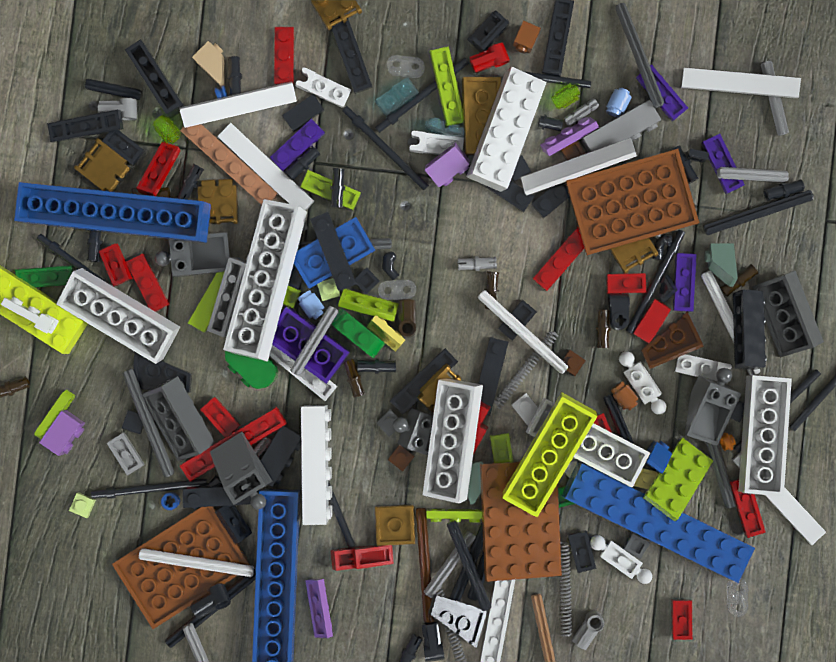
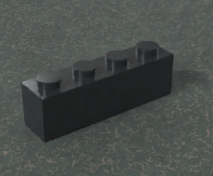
[125,39,185,119]
[733,289,767,370]

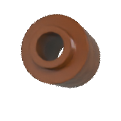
[611,381,639,410]

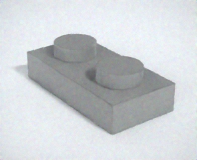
[107,432,145,476]

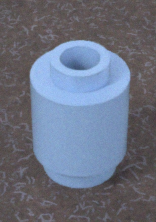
[606,88,632,118]
[298,290,325,319]

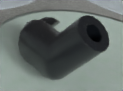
[653,234,672,260]
[382,251,399,281]

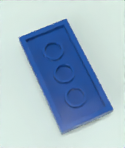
[294,217,375,289]

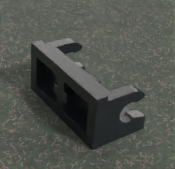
[467,10,509,53]

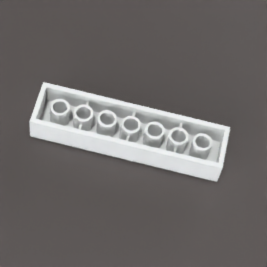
[223,199,307,362]

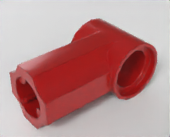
[469,43,510,73]

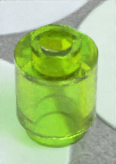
[551,83,581,110]
[152,115,181,144]

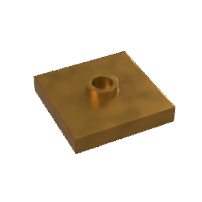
[375,505,415,546]

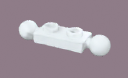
[619,351,667,414]
[590,535,652,584]

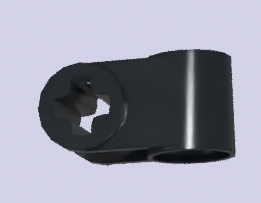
[608,293,630,330]

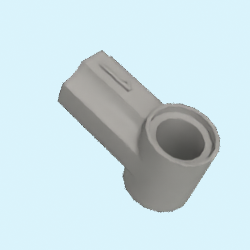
[98,98,137,121]
[572,610,604,650]

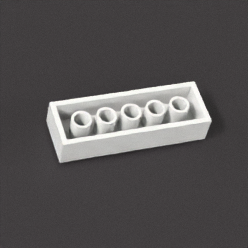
[466,67,546,192]
[56,268,180,364]
[738,375,792,496]
[423,378,483,503]
[526,397,650,487]
[301,405,332,525]

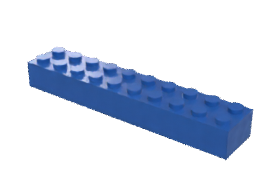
[14,182,211,243]
[561,461,755,583]
[252,489,300,662]

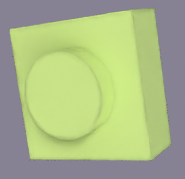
[317,278,341,301]
[69,492,96,518]

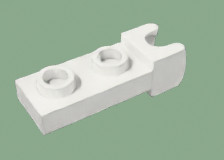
[295,67,351,108]
[410,131,464,155]
[1,297,59,334]
[674,354,732,384]

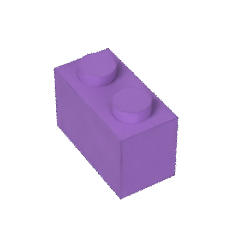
[425,142,470,187]
[39,410,85,456]

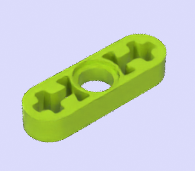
[34,390,75,439]

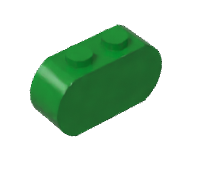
[331,308,386,359]
[225,351,278,389]

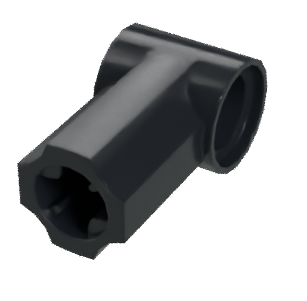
[190,583,231,619]
[422,621,445,662]

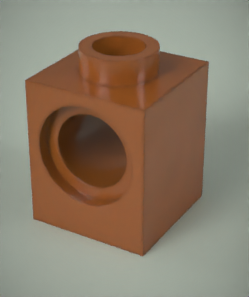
[513,20,541,54]

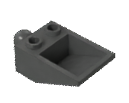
[155,232,230,277]
[685,368,741,445]
[393,408,433,455]
[210,432,273,510]

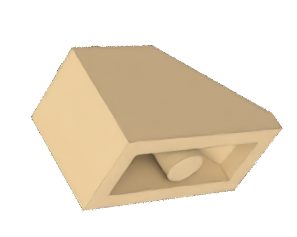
[192,41,225,86]

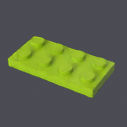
[643,437,713,521]

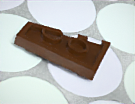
[641,312,704,369]

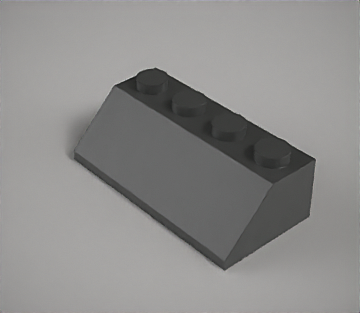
[752,271,824,358]
[142,376,215,461]

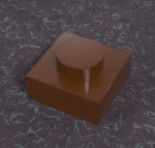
[560,140,586,161]
[562,350,586,376]
[388,445,415,472]

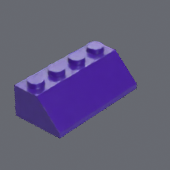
[272,307,351,384]

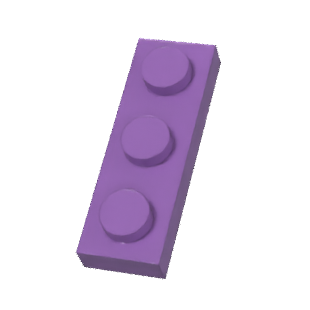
[540,117,599,156]
[305,579,333,638]

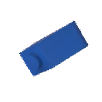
[645,441,672,474]

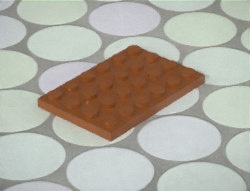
[566,149,699,256]
[480,461,562,582]
[112,506,251,629]

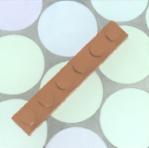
[180,124,278,205]

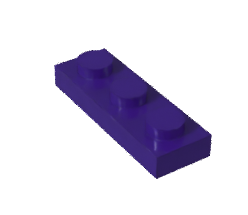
[636,64,688,122]
[270,118,325,172]
[701,134,745,194]
[673,253,696,312]

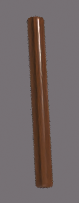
[416,508,434,623]

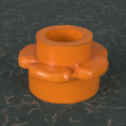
[719,433,736,451]

